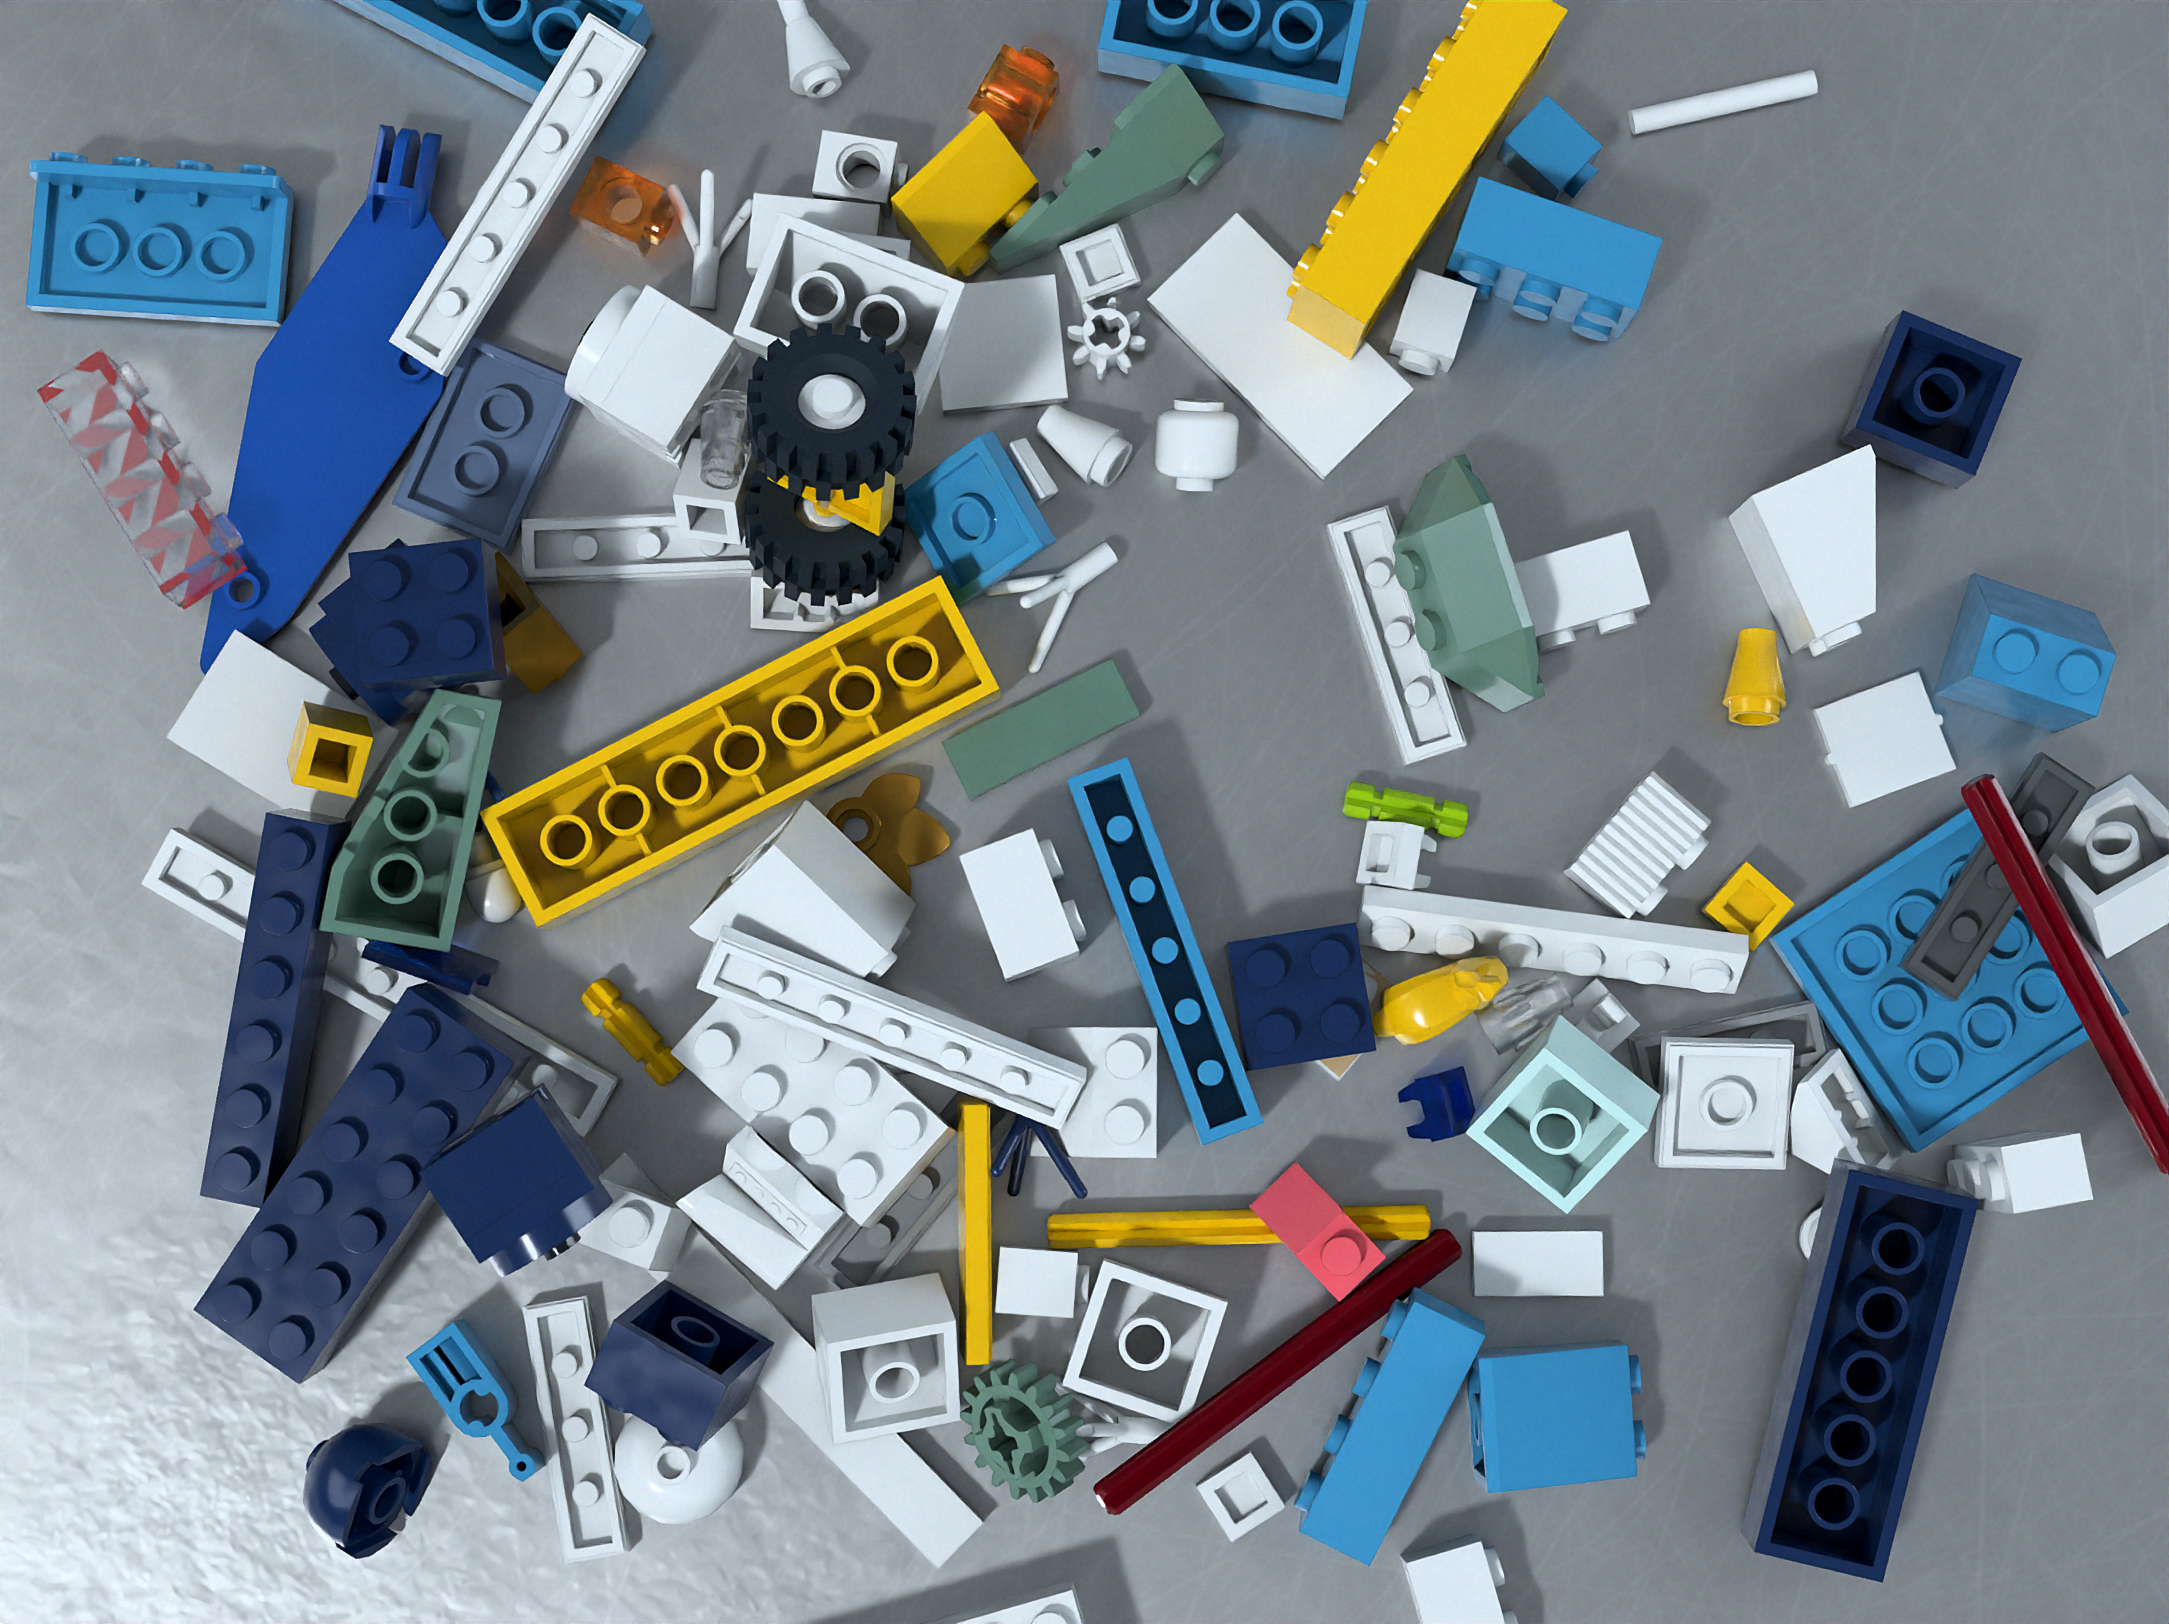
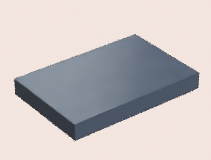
[392,335,578,556]

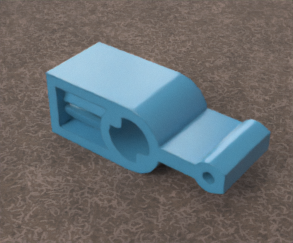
[406,1318,546,1482]

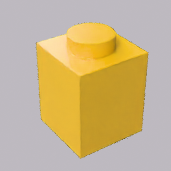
[287,701,374,798]

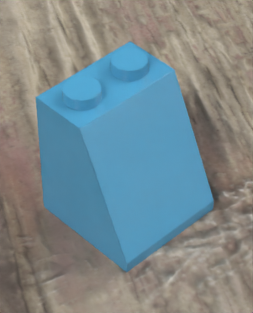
[1934,573,2117,733]
[1466,1340,1646,1493]

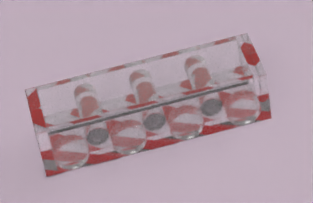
[36,349,248,610]

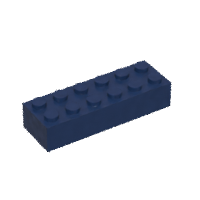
[193,981,534,1385]
[1741,1157,1979,1583]

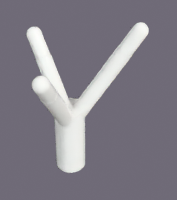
[667,169,753,310]
[984,542,1118,673]
[1056,1375,1175,1461]

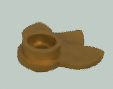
[826,773,951,897]

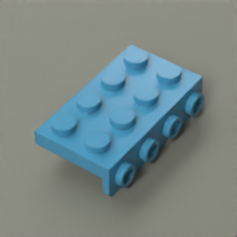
[26,152,294,327]

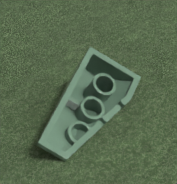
[988,62,1225,276]
[319,687,502,953]

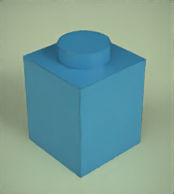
[1497,95,1603,202]

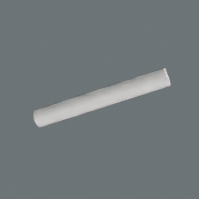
[1628,70,1818,135]

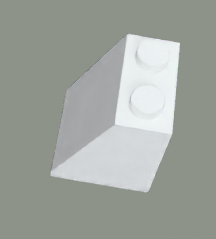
[1728,444,1876,657]
[689,799,917,984]

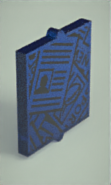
[361,939,499,996]

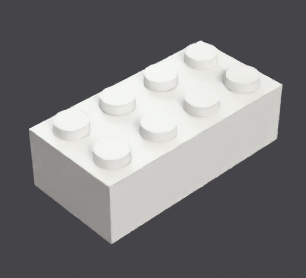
[670,997,957,1229]

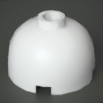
[614,1415,745,1524]

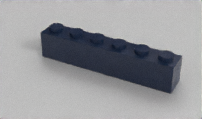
[200,808,352,1208]

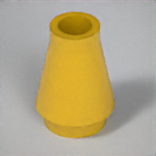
[1723,628,1787,726]

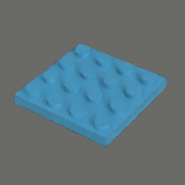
[1768,807,2129,1153]

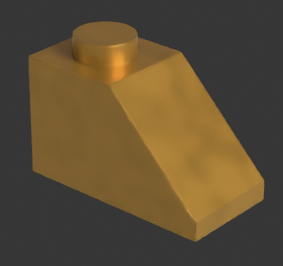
[495,551,584,695]

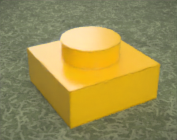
[1700,861,1795,952]

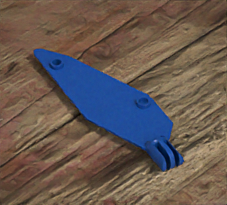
[200,125,448,675]

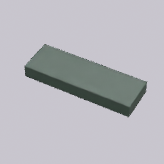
[941,658,1141,801]

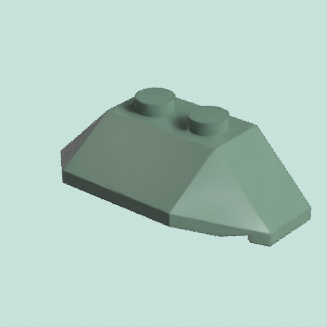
[1392,454,1545,713]

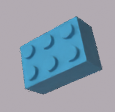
[1442,176,1663,341]

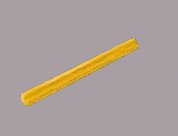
[1047,1204,1430,1249]

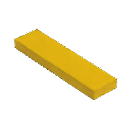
[957,1097,992,1365]

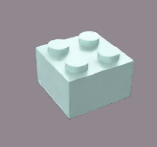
[1465,1014,1661,1214]

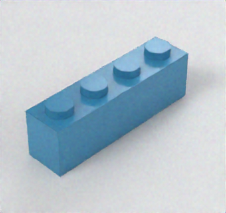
[1294,1287,1486,1566]

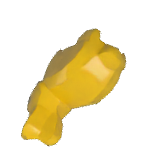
[1372,956,1509,1046]

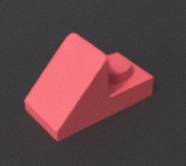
[1249,1162,1386,1302]

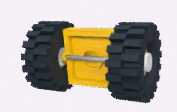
[745,323,917,607]

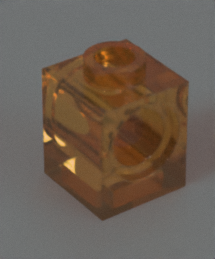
[967,44,1060,155]
[568,155,674,258]

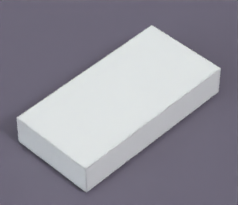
[1471,1230,1604,1297]

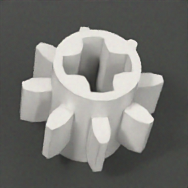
[1067,297,1146,380]

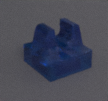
[1398,1066,1476,1142]

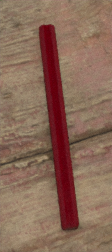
[1961,774,2169,1175]
[1093,1229,1462,1515]

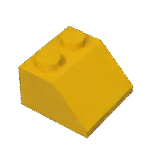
[891,110,1039,279]

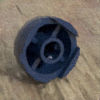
[303,1423,432,1559]

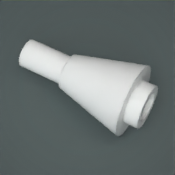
[777,0,850,99]

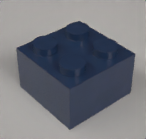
[1839,310,2022,489]
[348,538,507,694]
[1225,922,1376,1072]
[584,1279,775,1452]

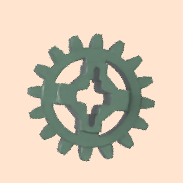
[960,1359,1089,1503]

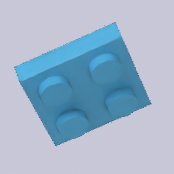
[904,431,1057,606]

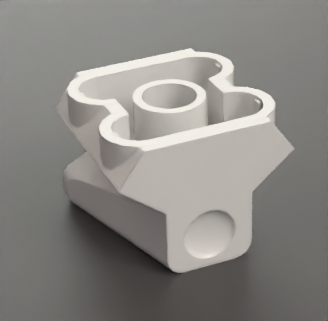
[675,1124,847,1291]

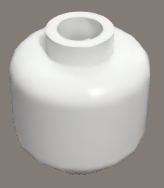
[1155,398,1239,491]

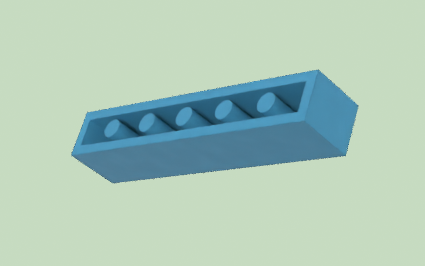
[1067,757,1264,1146]

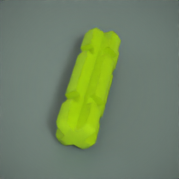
[1343,781,1469,838]

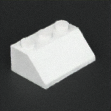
[733,212,965,416]

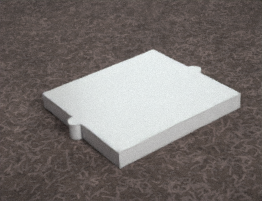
[1813,671,1956,808]

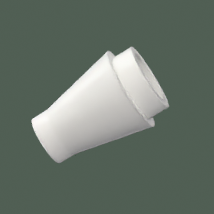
[1035,403,1133,487]

